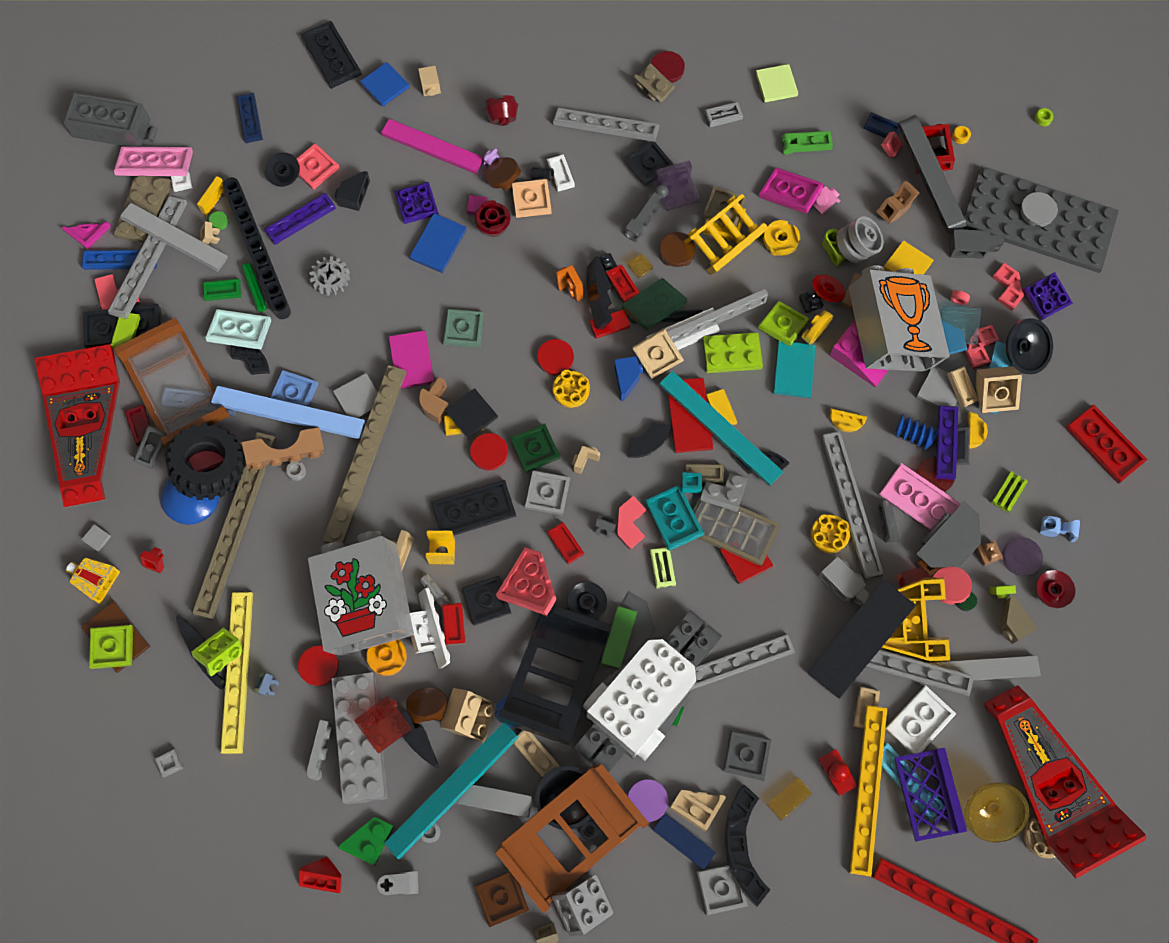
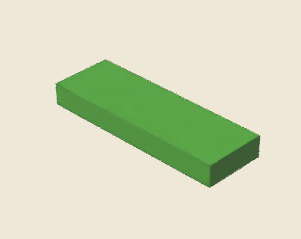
[601,606,637,669]

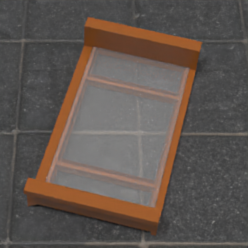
[114,317,230,447]

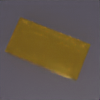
[767,777,812,821]

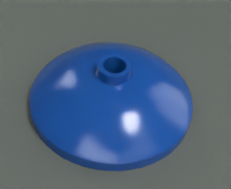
[161,469,220,525]

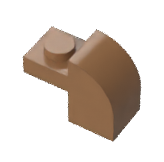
[876,181,919,224]
[419,377,449,424]

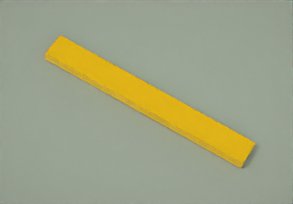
[849,705,887,877]

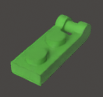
[781,131,833,155]

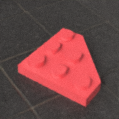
[496,547,556,616]

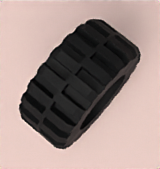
[165,423,244,500]

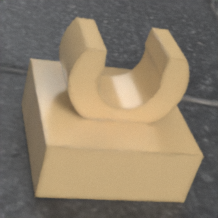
[200,221,220,245]

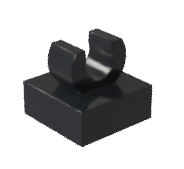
[599,253,617,273]
[799,290,824,313]

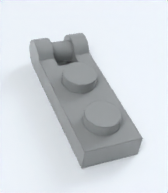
[307,720,333,781]

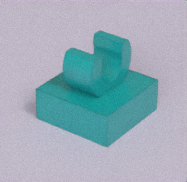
[682,472,702,494]

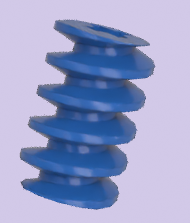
[895,414,939,450]

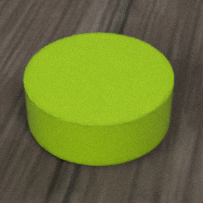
[1034,108,1054,126]

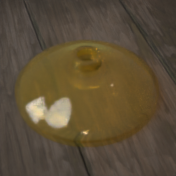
[965,782,1029,843]

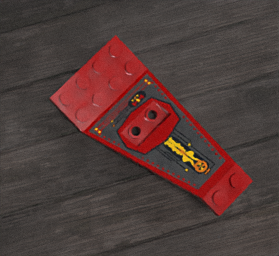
[34,344,120,507]
[984,685,1146,879]

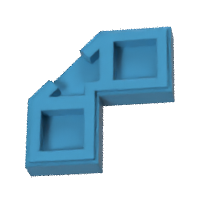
[941,320,967,355]

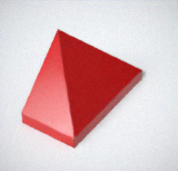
[299,856,342,894]

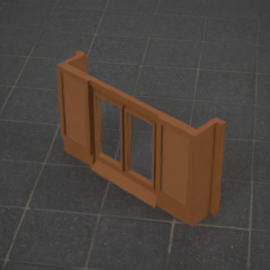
[495,763,650,914]

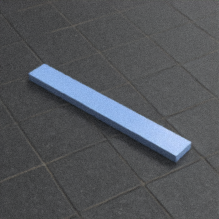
[211,386,365,439]

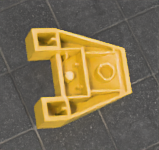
[863,577,950,661]

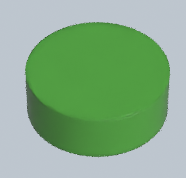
[209,211,228,230]

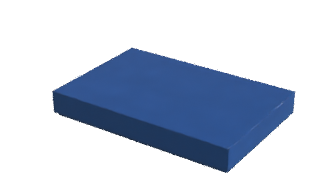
[410,213,467,273]

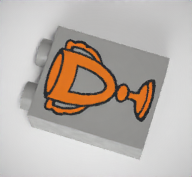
[848,265,950,372]

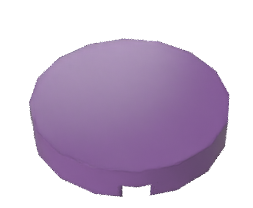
[628,779,669,822]

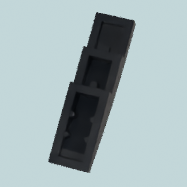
[587,256,613,330]
[176,615,225,689]

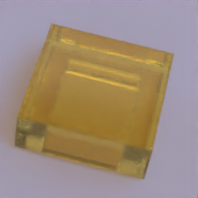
[628,253,653,279]

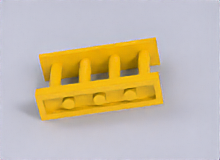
[684,194,769,275]

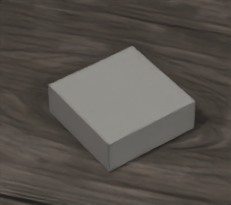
[82,524,111,552]
[155,749,183,778]

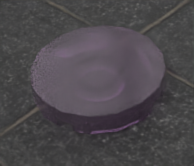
[1003,537,1043,576]

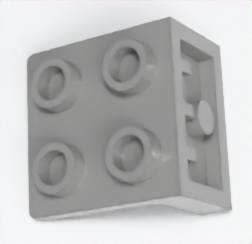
[552,875,613,937]

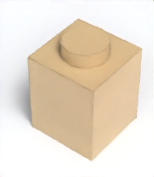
[418,66,441,96]

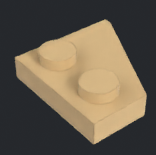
[670,790,726,832]

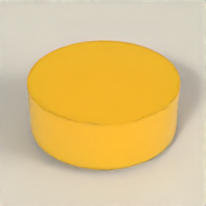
[952,126,971,144]

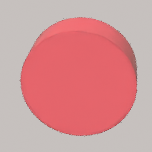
[950,290,970,305]

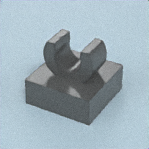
[595,514,618,538]

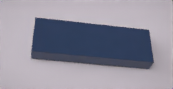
[237,93,263,143]
[653,813,716,870]

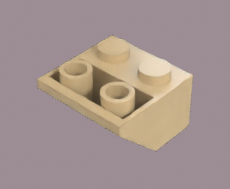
[440,688,496,743]

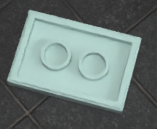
[205,309,271,349]

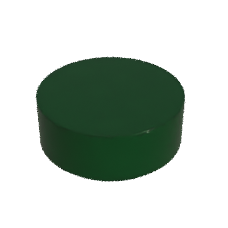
[956,592,977,611]

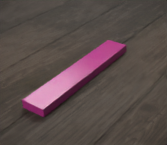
[381,119,484,174]

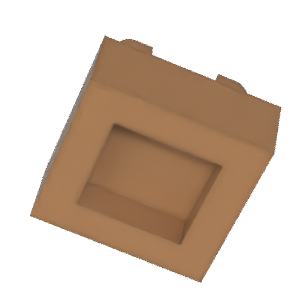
[975,540,1003,566]

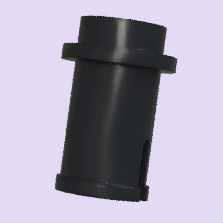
[530,166,554,181]

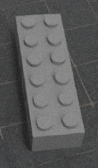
[332,672,388,805]

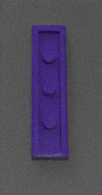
[264,193,336,245]
[935,405,959,480]

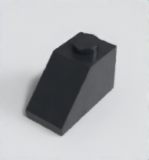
[335,171,370,211]

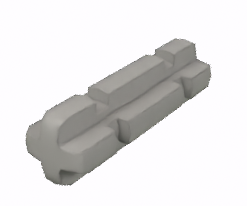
[420,574,450,608]

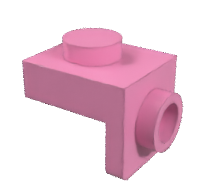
[813,186,841,214]

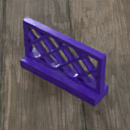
[894,748,967,842]

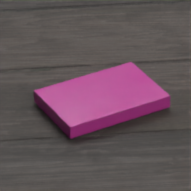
[759,168,824,214]
[389,330,434,389]

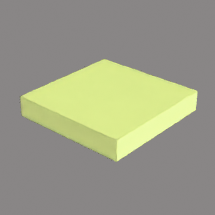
[755,64,798,103]

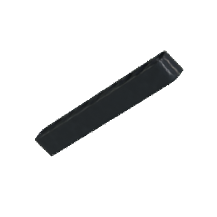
[223,177,291,319]

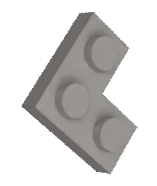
[701,473,748,512]

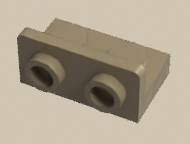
[634,63,675,103]

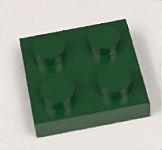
[510,424,560,473]

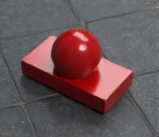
[818,749,858,796]

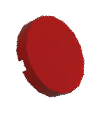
[537,339,574,375]
[470,433,508,471]
[298,646,339,686]

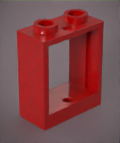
[916,124,955,174]

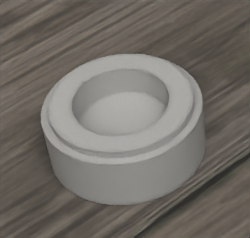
[286,461,306,481]
[421,823,441,843]

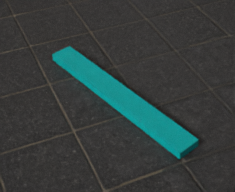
[659,371,783,487]
[384,723,519,859]

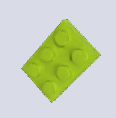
[703,333,763,373]

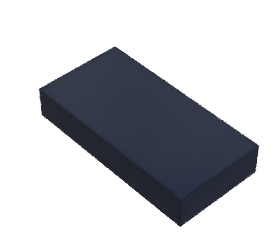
[863,112,900,138]

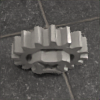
[309,256,350,296]

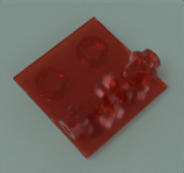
[354,696,412,754]

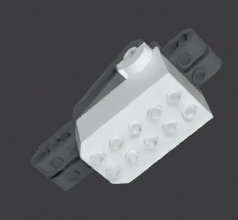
[575,610,722,772]

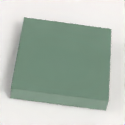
[443,309,484,348]

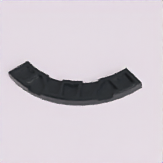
[725,784,771,907]

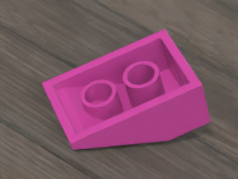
[830,320,888,387]

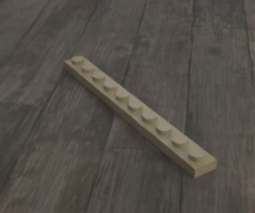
[323,365,407,543]
[192,432,277,620]

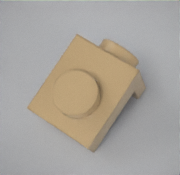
[572,446,600,475]

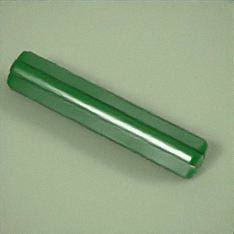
[242,263,267,312]

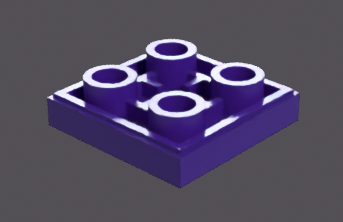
[395,182,439,224]
[1022,272,1073,321]

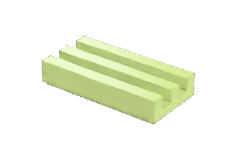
[650,547,676,589]

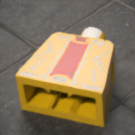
[66,558,120,604]

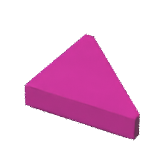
[62,222,111,249]

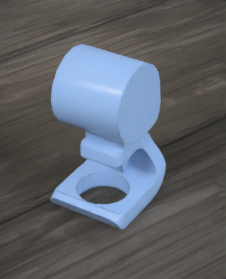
[1040,516,1080,542]

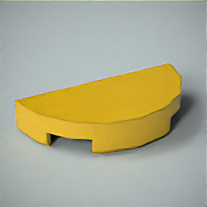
[829,408,867,432]
[967,412,988,449]

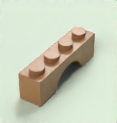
[242,427,324,470]

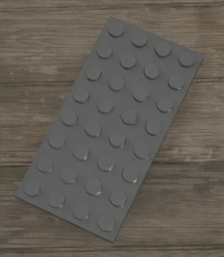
[963,165,1119,273]

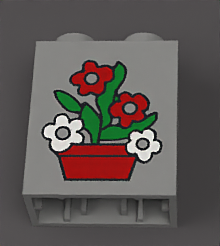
[308,531,414,656]

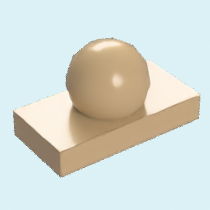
[390,530,414,570]

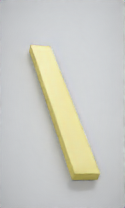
[221,592,253,754]

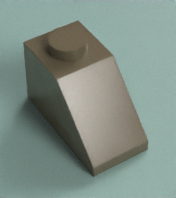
[1000,595,1038,644]

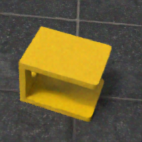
[426,531,455,564]

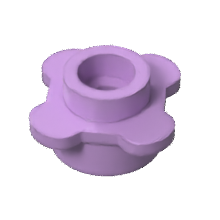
[483,149,500,166]

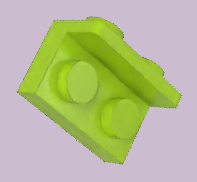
[192,627,242,676]

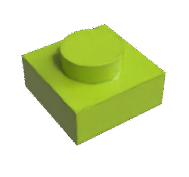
[989,585,1016,598]

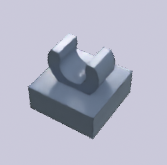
[253,673,279,695]

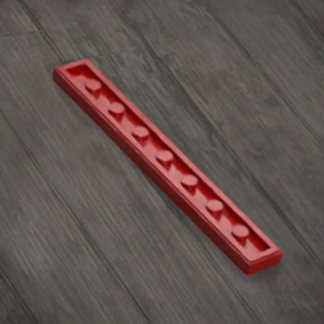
[872,858,1039,943]

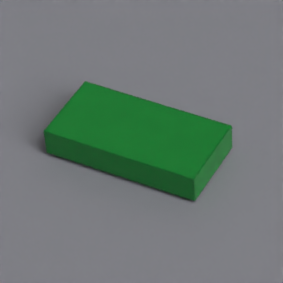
[203,278,242,301]

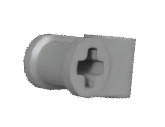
[377,871,419,895]

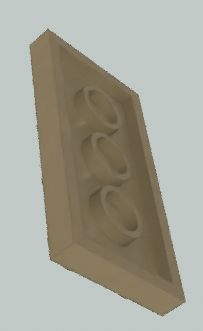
[114,175,172,244]

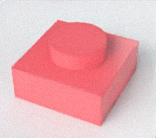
[881,132,903,157]

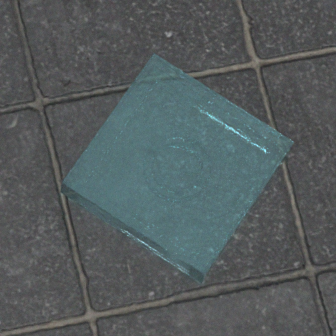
[942,306,981,344]

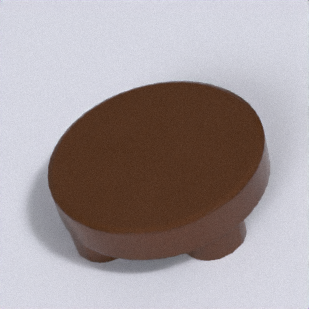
[485,157,521,190]
[659,232,696,267]
[406,687,447,724]

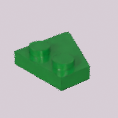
[338,817,394,866]

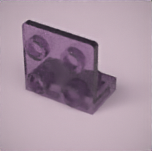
[655,160,700,211]

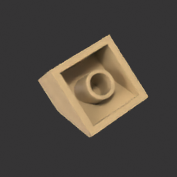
[975,366,1022,413]

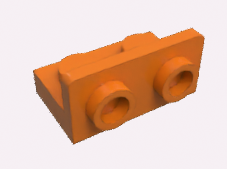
[556,265,584,302]

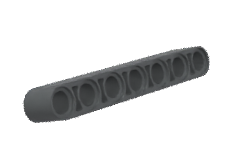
[898,115,966,234]

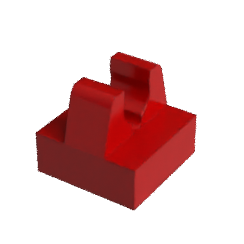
[140,547,164,573]

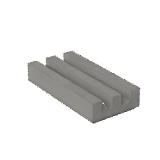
[704,102,743,128]

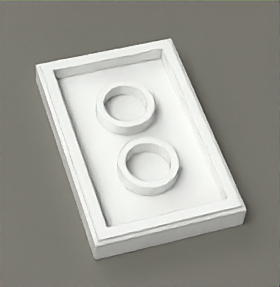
[885,685,956,754]

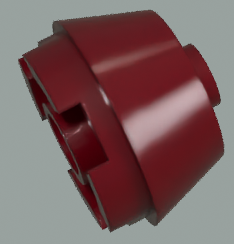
[484,95,519,126]
[474,200,511,237]

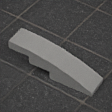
[454,785,533,818]

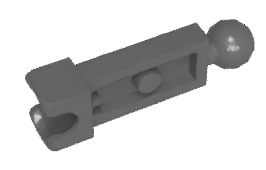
[625,184,669,242]

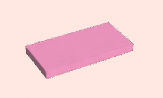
[114,147,193,176]
[879,463,961,530]

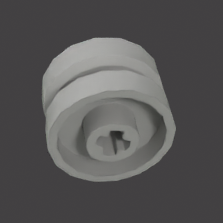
[837,216,884,264]

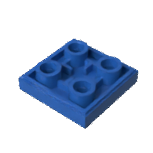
[360,62,409,107]

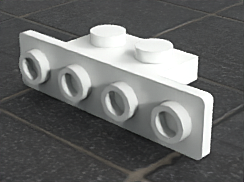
[410,588,450,669]

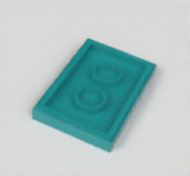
[773,341,816,399]
[645,484,704,551]

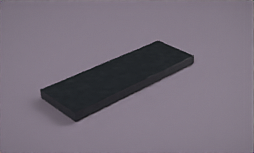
[807,579,916,699]

